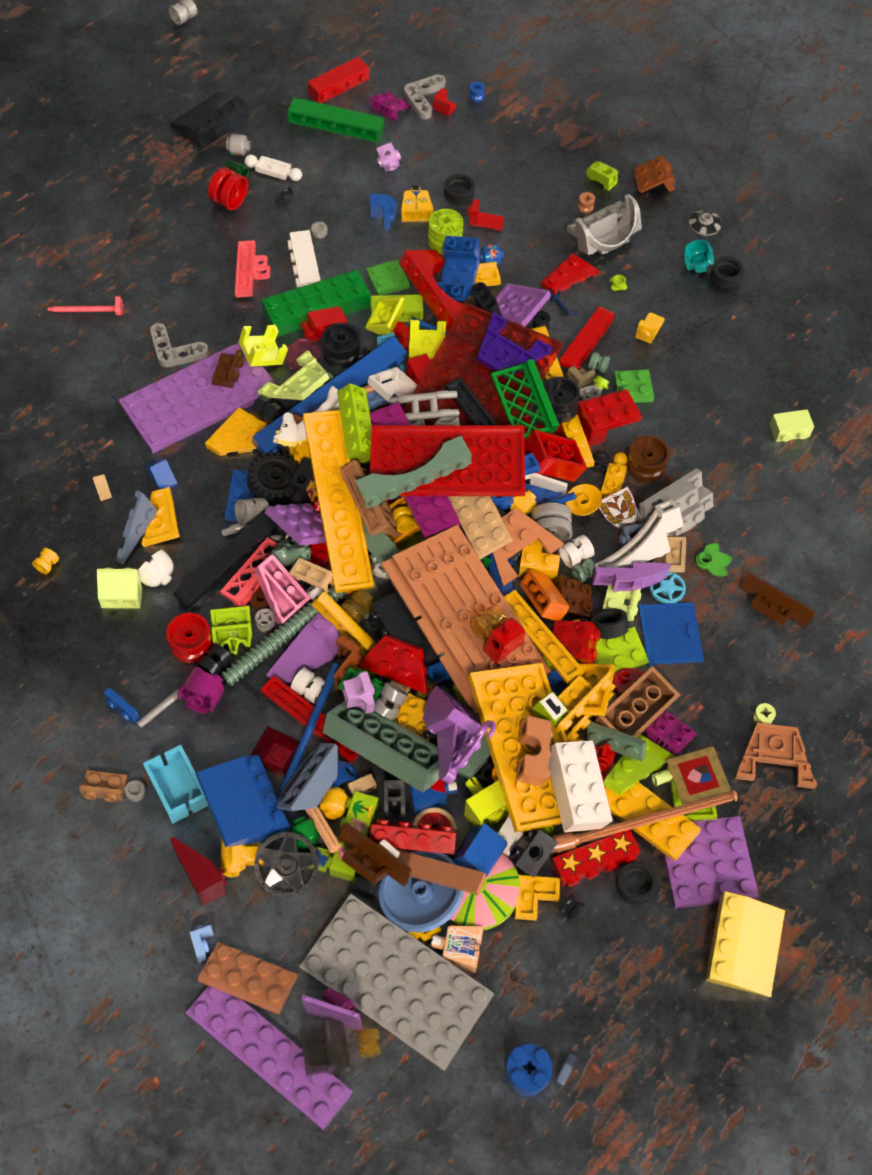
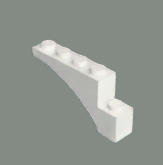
[595,499,684,568]

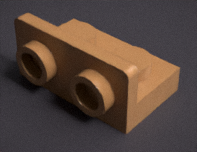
[79,770,128,802]

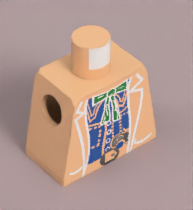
[431,926,484,973]

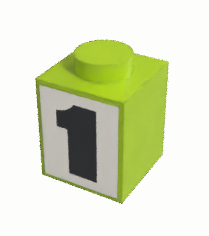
[531,691,568,727]

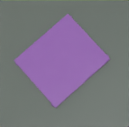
[301,995,363,1032]

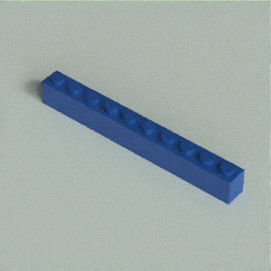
[252,336,407,456]

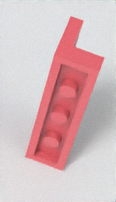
[220,537,278,607]

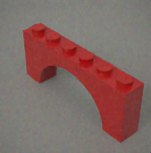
[399,250,487,334]

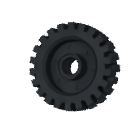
[247,452,299,506]

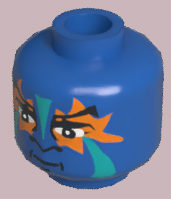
[479,243,504,266]

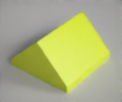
[365,297,404,335]

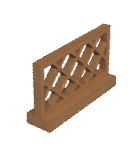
[340,460,403,537]

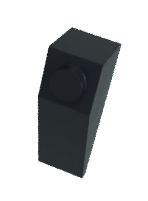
[384,777,406,823]

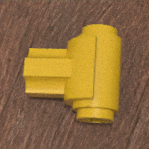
[220,837,264,877]

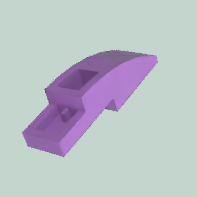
[592,562,671,592]

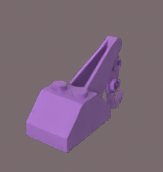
[422,685,496,784]

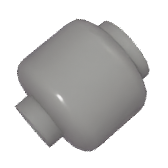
[226,134,250,156]

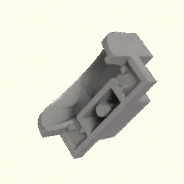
[567,194,642,255]
[636,468,714,537]

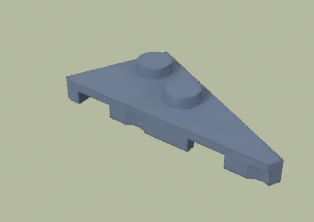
[116,491,158,565]

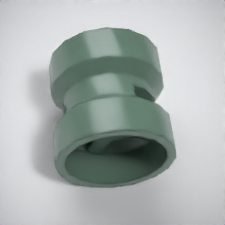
[588,352,611,374]
[571,559,596,582]

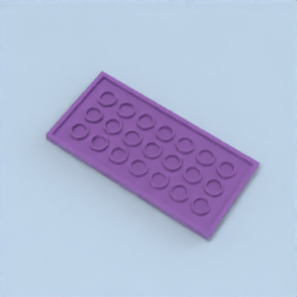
[118,343,275,454]

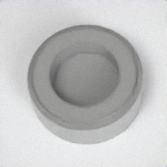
[311,222,328,238]
[124,780,146,802]

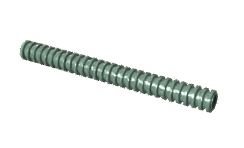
[221,585,348,686]

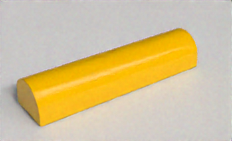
[312,591,377,657]

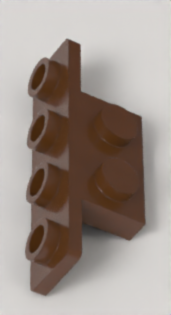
[740,573,816,627]
[339,823,412,886]

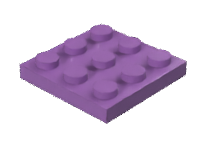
[487,283,551,329]
[265,503,326,545]

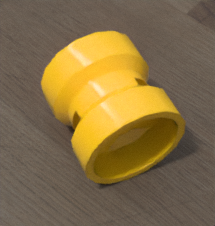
[393,506,416,533]
[32,548,59,574]

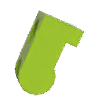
[586,161,618,191]

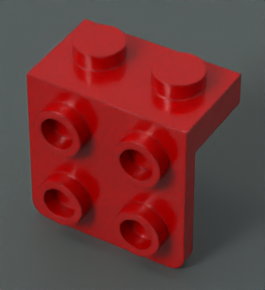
[553,621,600,664]

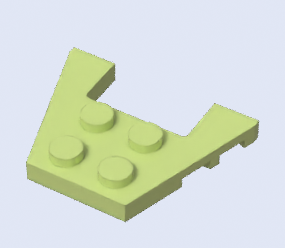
[257,350,329,400]

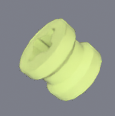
[752,703,776,725]

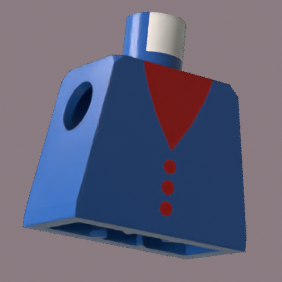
[410,779,457,816]

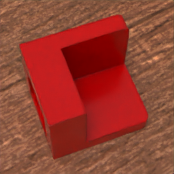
[433,88,457,116]

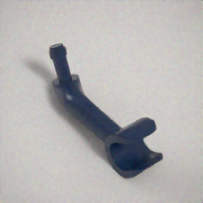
[549,290,578,316]

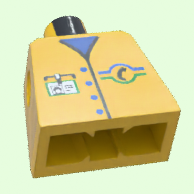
[402,185,433,222]

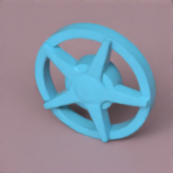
[650,572,686,604]

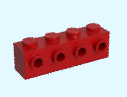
[370,819,457,854]

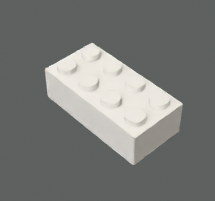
[549,741,612,832]

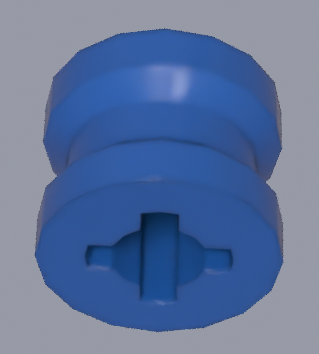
[469,81,485,102]

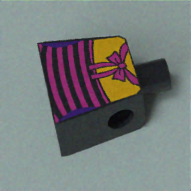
[290,457,317,504]

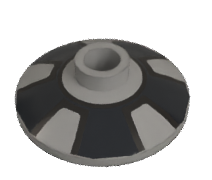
[689,210,722,236]

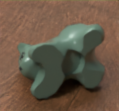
[270,540,311,568]

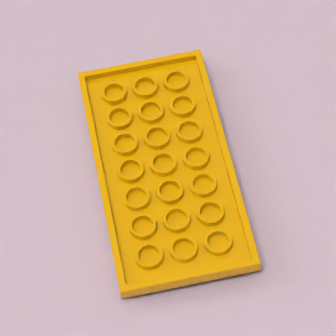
[467,663,568,833]

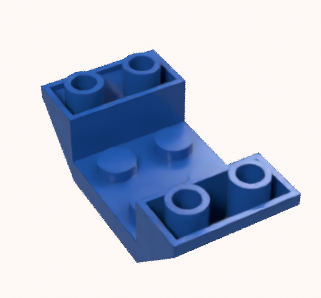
[437,236,480,302]

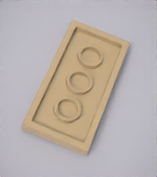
[447,496,514,559]

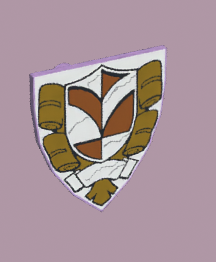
[599,486,637,530]

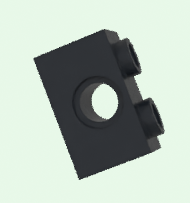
[508,828,558,878]

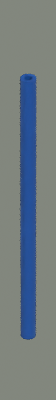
[277,663,340,798]

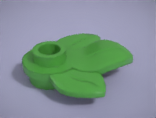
[695,543,733,577]

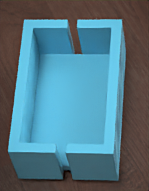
[143,745,208,824]

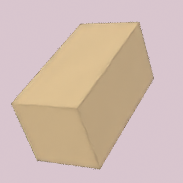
[348,774,377,798]

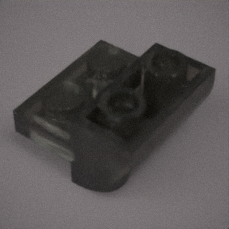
[299,1020,351,1076]

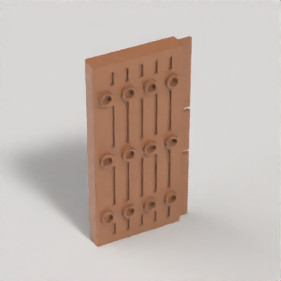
[381,525,551,715]

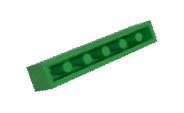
[288,97,384,143]

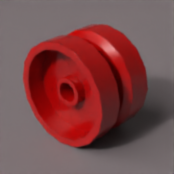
[208,167,249,211]
[166,612,213,664]

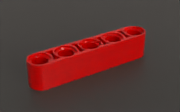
[559,306,615,370]

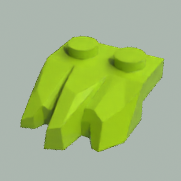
[210,606,252,655]

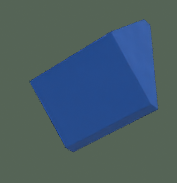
[451,823,508,878]

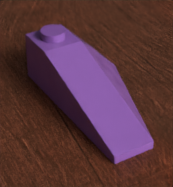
[266,613,341,685]

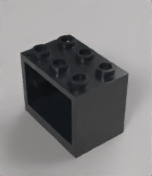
[368,591,432,652]

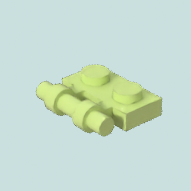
[602,585,641,621]

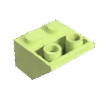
[97,567,143,608]

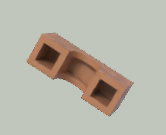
[516,716,553,786]

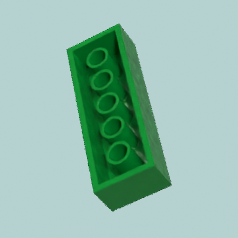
[261,269,371,337]

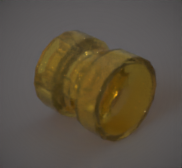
[357,1029,382,1058]

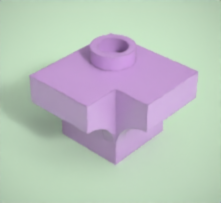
[342,672,375,714]

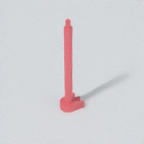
[48,296,124,316]

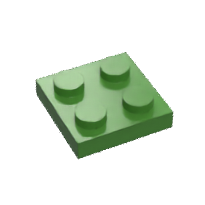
[366,259,409,295]
[613,369,654,403]

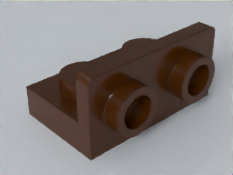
[211,350,244,388]

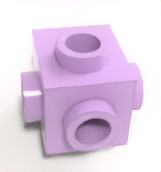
[376,142,401,172]

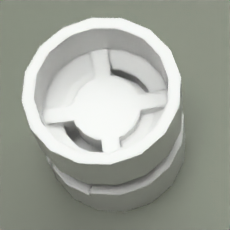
[559,535,594,568]
[291,668,326,704]

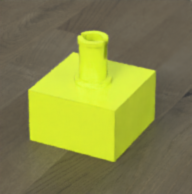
[464,777,509,827]

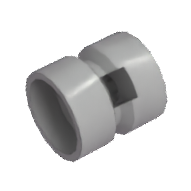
[168,0,198,25]
[234,497,269,524]
[374,683,409,720]

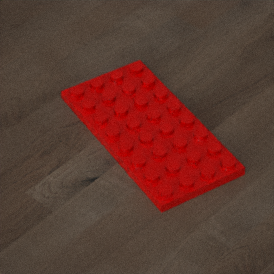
[370,425,525,496]

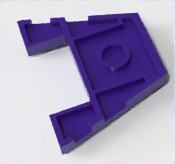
[477,312,552,379]

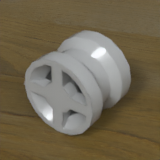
[255,608,276,633]

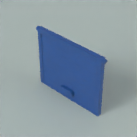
[638,602,704,667]

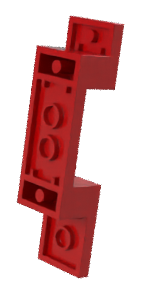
[498,389,642,447]

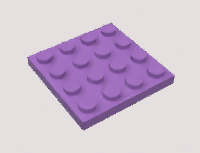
[663,816,759,908]

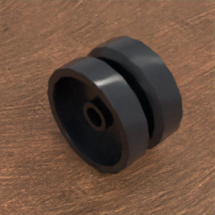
[322,323,360,369]
[543,377,580,423]

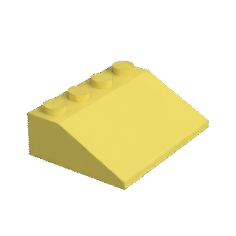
[705,891,785,997]

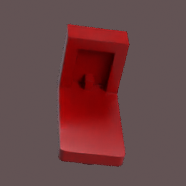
[467,199,505,231]

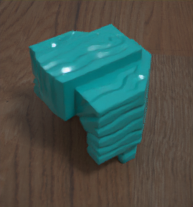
[684,239,714,273]

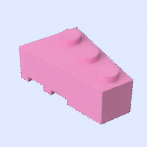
[254,554,311,626]

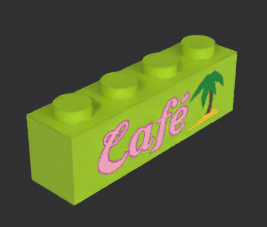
[327,791,379,882]

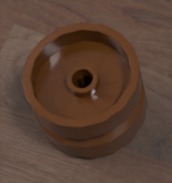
[627,435,670,483]

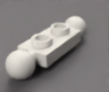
[245,155,302,181]

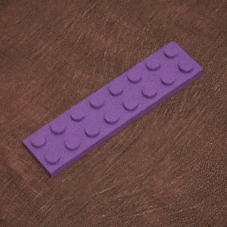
[186,986,352,1130]

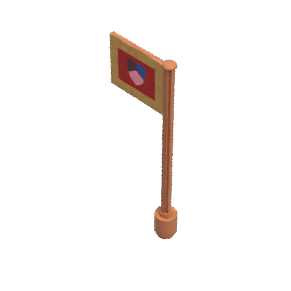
[552,746,738,856]

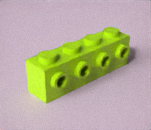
[337,383,371,463]

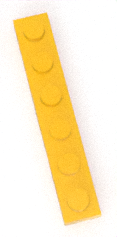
[504,590,584,684]

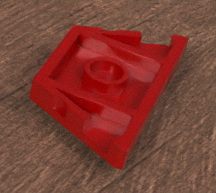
[358,635,429,694]

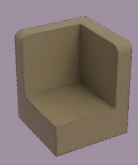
[567,366,596,389]

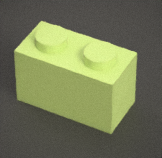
[770,409,814,442]

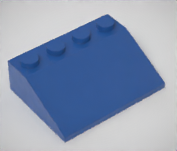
[195,755,289,847]

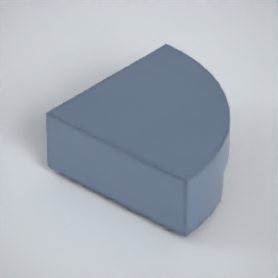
[557,1054,577,1086]

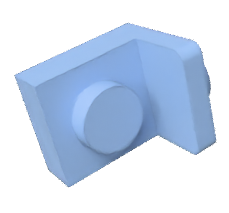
[190,925,214,963]

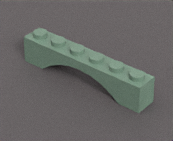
[355,436,472,509]

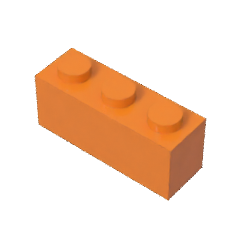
[520,569,570,621]

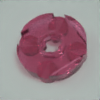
[286,339,321,370]

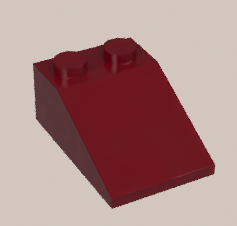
[170,837,227,906]

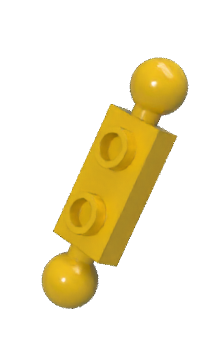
[601,452,628,499]

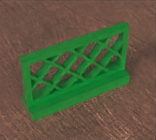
[490,359,559,439]

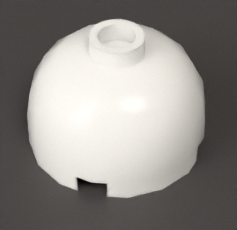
[137,550,174,587]

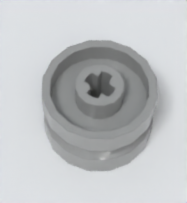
[530,503,573,544]

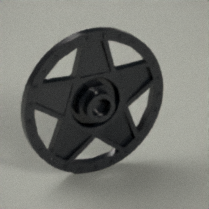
[254,832,319,897]

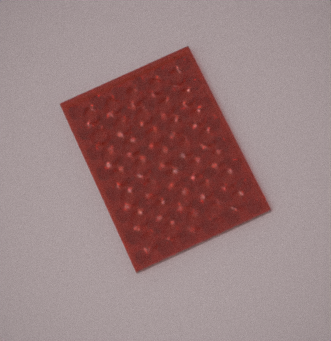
[403,302,563,426]

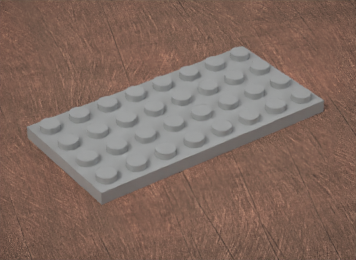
[299,894,495,1072]

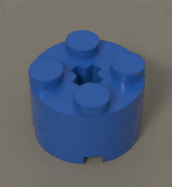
[505,1044,552,1096]

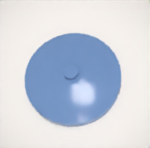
[379,850,464,933]

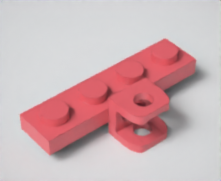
[235,240,271,298]

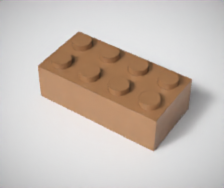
[594,666,680,737]

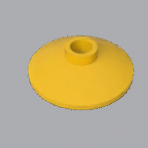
[565,484,602,516]

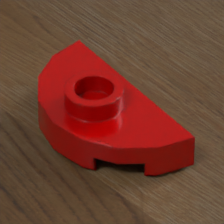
[612,668,644,697]

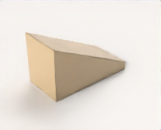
[93,474,112,501]

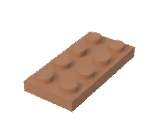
[198,942,298,1014]

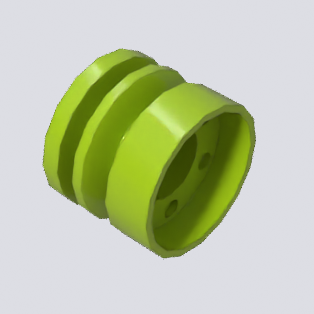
[428,209,463,254]

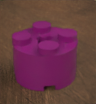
[177,667,225,714]

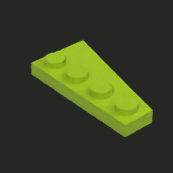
[603,734,675,795]

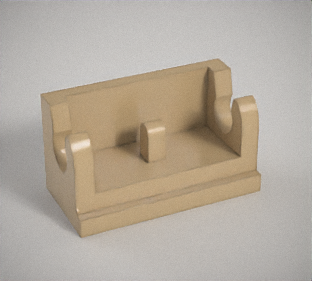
[289,558,334,593]

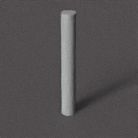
[136,686,181,728]

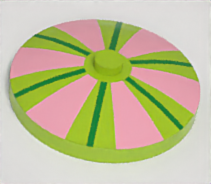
[449,853,520,930]

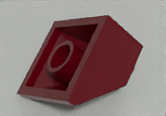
[250,726,300,778]

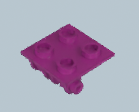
[369,92,411,120]
[645,710,698,756]

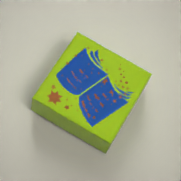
[308,846,333,873]

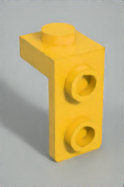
[635,312,665,344]

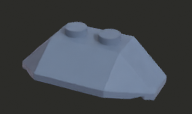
[277,743,338,811]

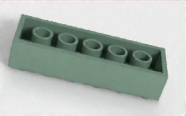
[323,701,439,793]

